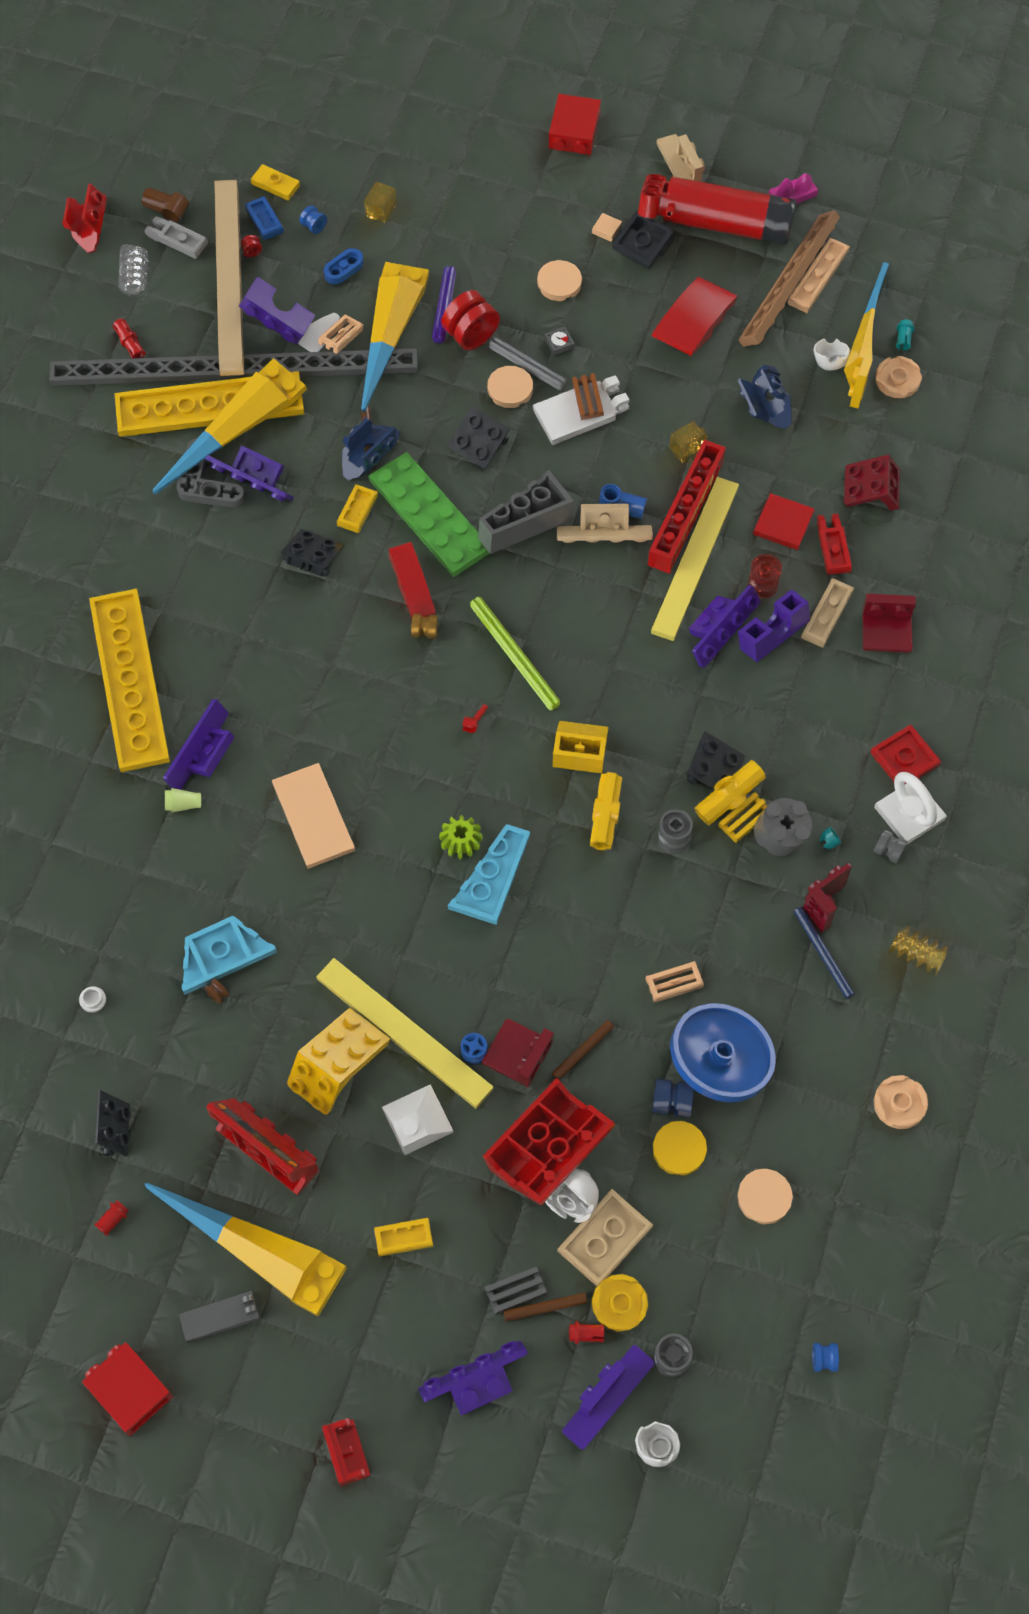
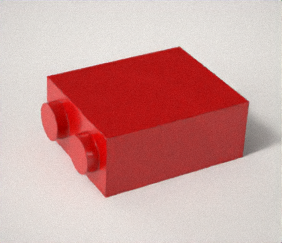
[549,94,601,155]
[82,1342,173,1437]

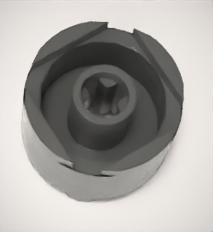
[754,798,812,856]

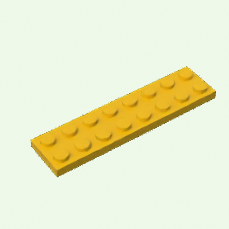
[114,371,304,437]
[89,589,170,772]

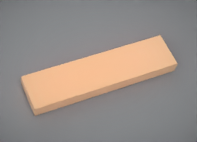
[787,238,850,313]

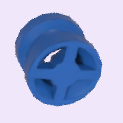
[299,205,328,234]
[461,1033,487,1065]
[812,1343,839,1372]

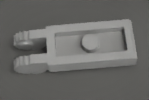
[145,216,208,259]

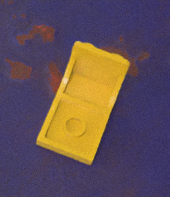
[287,1008,391,1115]

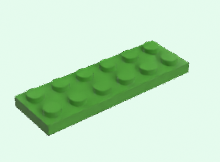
[369,452,490,577]

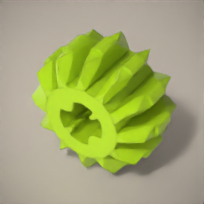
[439,814,483,860]

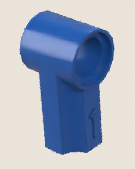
[598,484,647,519]

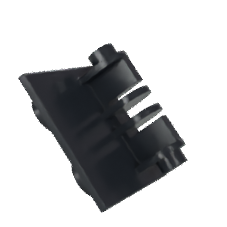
[448,406,510,469]
[281,529,344,577]
[687,731,745,790]
[95,1090,131,1157]

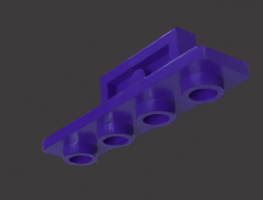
[206,446,294,502]
[689,585,761,668]
[163,699,235,790]
[418,1341,528,1415]
[562,1345,655,1450]

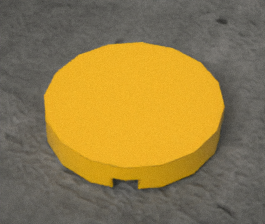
[653,1121,707,1176]
[592,1274,648,1332]

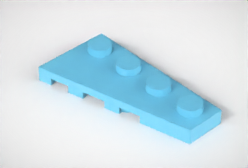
[448,824,530,925]

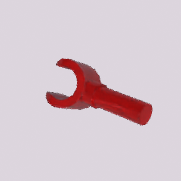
[462,704,488,733]

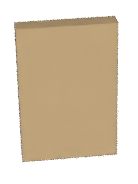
[557,1189,653,1286]

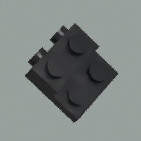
[612,210,675,270]

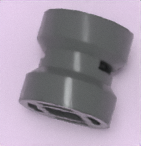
[873,830,908,864]

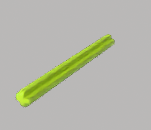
[470,597,560,711]

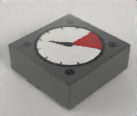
[544,327,575,356]

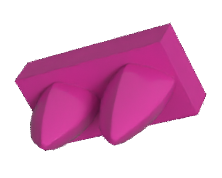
[768,173,818,204]

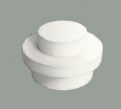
[79,986,106,1013]

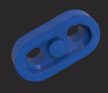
[324,248,364,284]

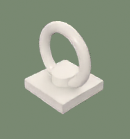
[874,772,947,844]

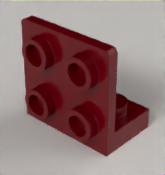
[844,454,900,511]
[862,593,916,653]
[803,863,852,933]
[482,1018,554,1088]

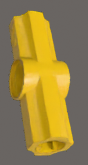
[694,760,766,826]
[590,772,622,851]

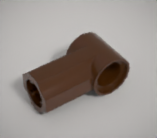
[141,187,189,223]

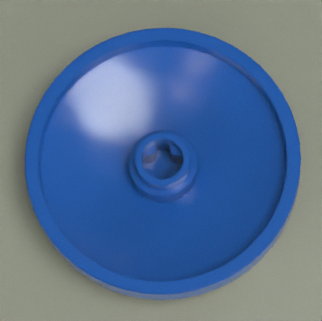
[670,1003,776,1102]

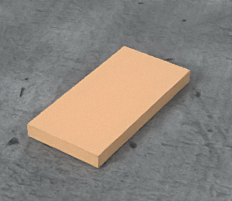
[272,763,355,869]

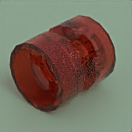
[748,554,782,598]

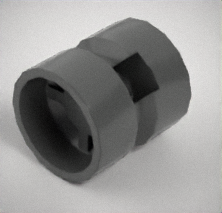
[657,809,693,854]
[653,1333,693,1378]

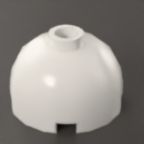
[545,1169,599,1223]

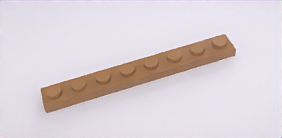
[738,211,840,347]

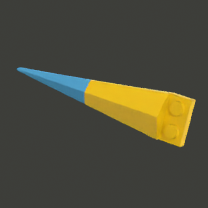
[361,262,429,413]
[844,262,889,409]
[153,358,307,494]
[145,1183,347,1317]

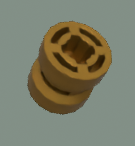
[411,613,438,639]

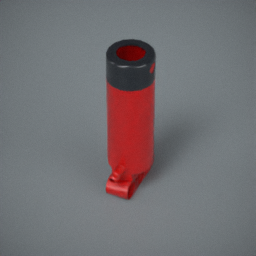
[638,174,796,244]

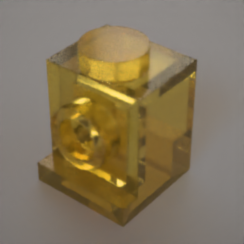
[669,421,707,463]

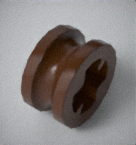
[204,979,230,1004]

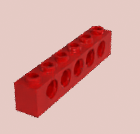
[648,439,726,574]

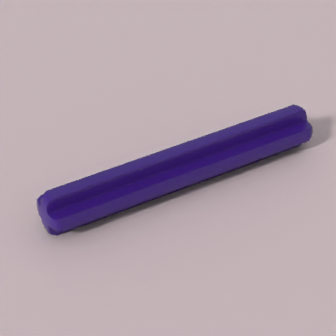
[432,266,456,344]

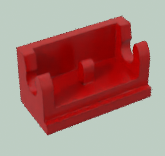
[322,1418,371,1487]

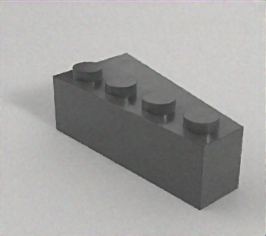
[478,470,574,554]

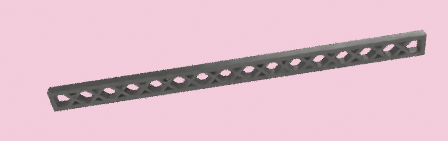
[49,348,418,386]

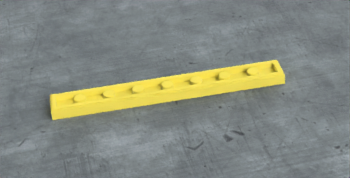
[651,477,739,641]
[316,958,493,1109]

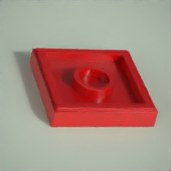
[753,493,815,550]
[870,724,941,785]

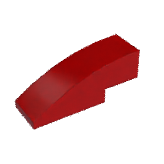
[388,542,436,618]

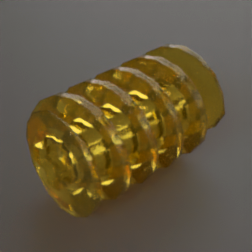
[888,926,948,976]

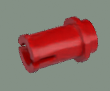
[94,1200,129,1236]
[569,1321,604,1344]

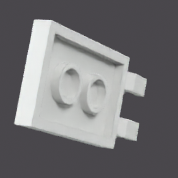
[533,375,629,445]

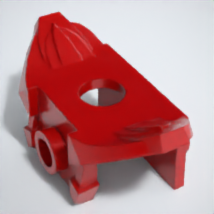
[62,183,107,253]

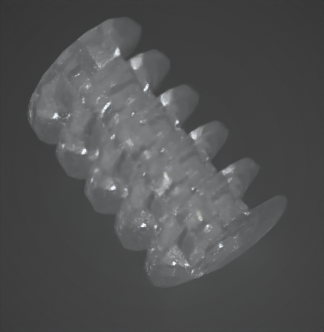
[118,244,148,296]

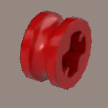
[240,235,262,257]

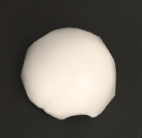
[813,339,850,371]
[635,1421,680,1467]

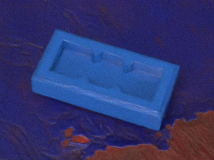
[245,196,284,240]

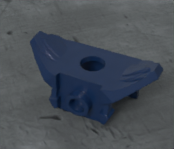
[737,365,792,429]
[342,417,399,481]

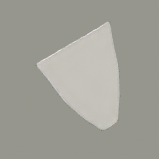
[298,313,340,352]

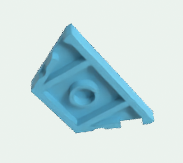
[182,916,277,995]

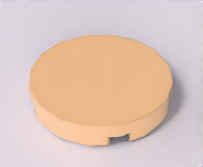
[537,260,582,301]
[875,356,922,398]
[487,366,533,408]
[873,1075,928,1129]
[737,1169,793,1224]

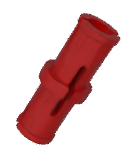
[112,318,146,359]

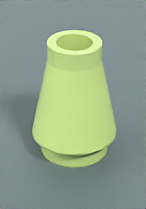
[165,788,201,813]

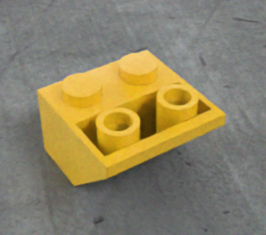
[553,721,609,773]

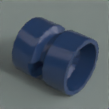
[652,1078,694,1118]

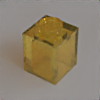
[364,181,397,222]

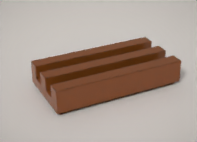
[572,373,604,420]

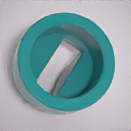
[820,827,842,849]

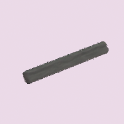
[489,336,567,391]

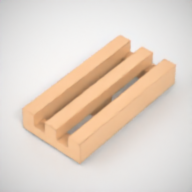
[318,314,364,354]
[645,961,704,1003]

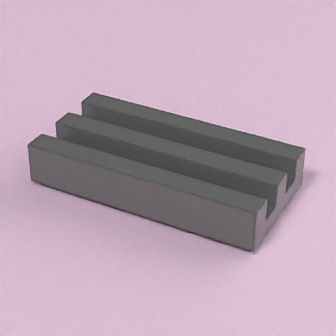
[485,1266,547,1315]

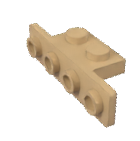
[656,134,705,182]
[557,504,653,543]

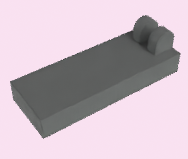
[179,1291,260,1343]

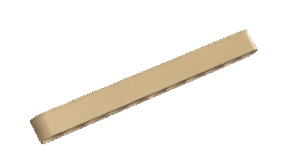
[215,179,244,376]

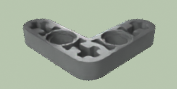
[176,438,245,508]

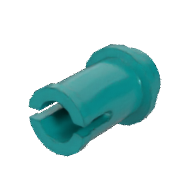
[896,319,915,351]

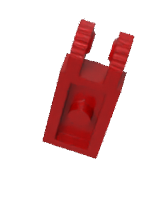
[817,513,852,575]

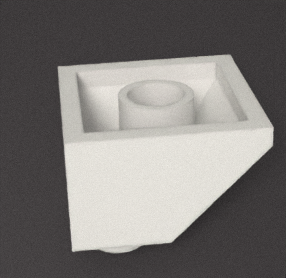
[382,1084,453,1155]

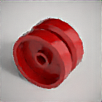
[441,290,500,350]

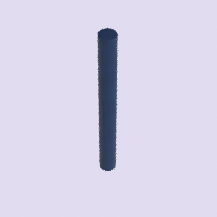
[793,906,855,999]

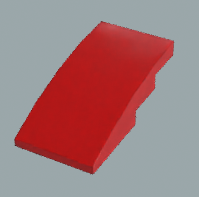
[652,276,737,356]

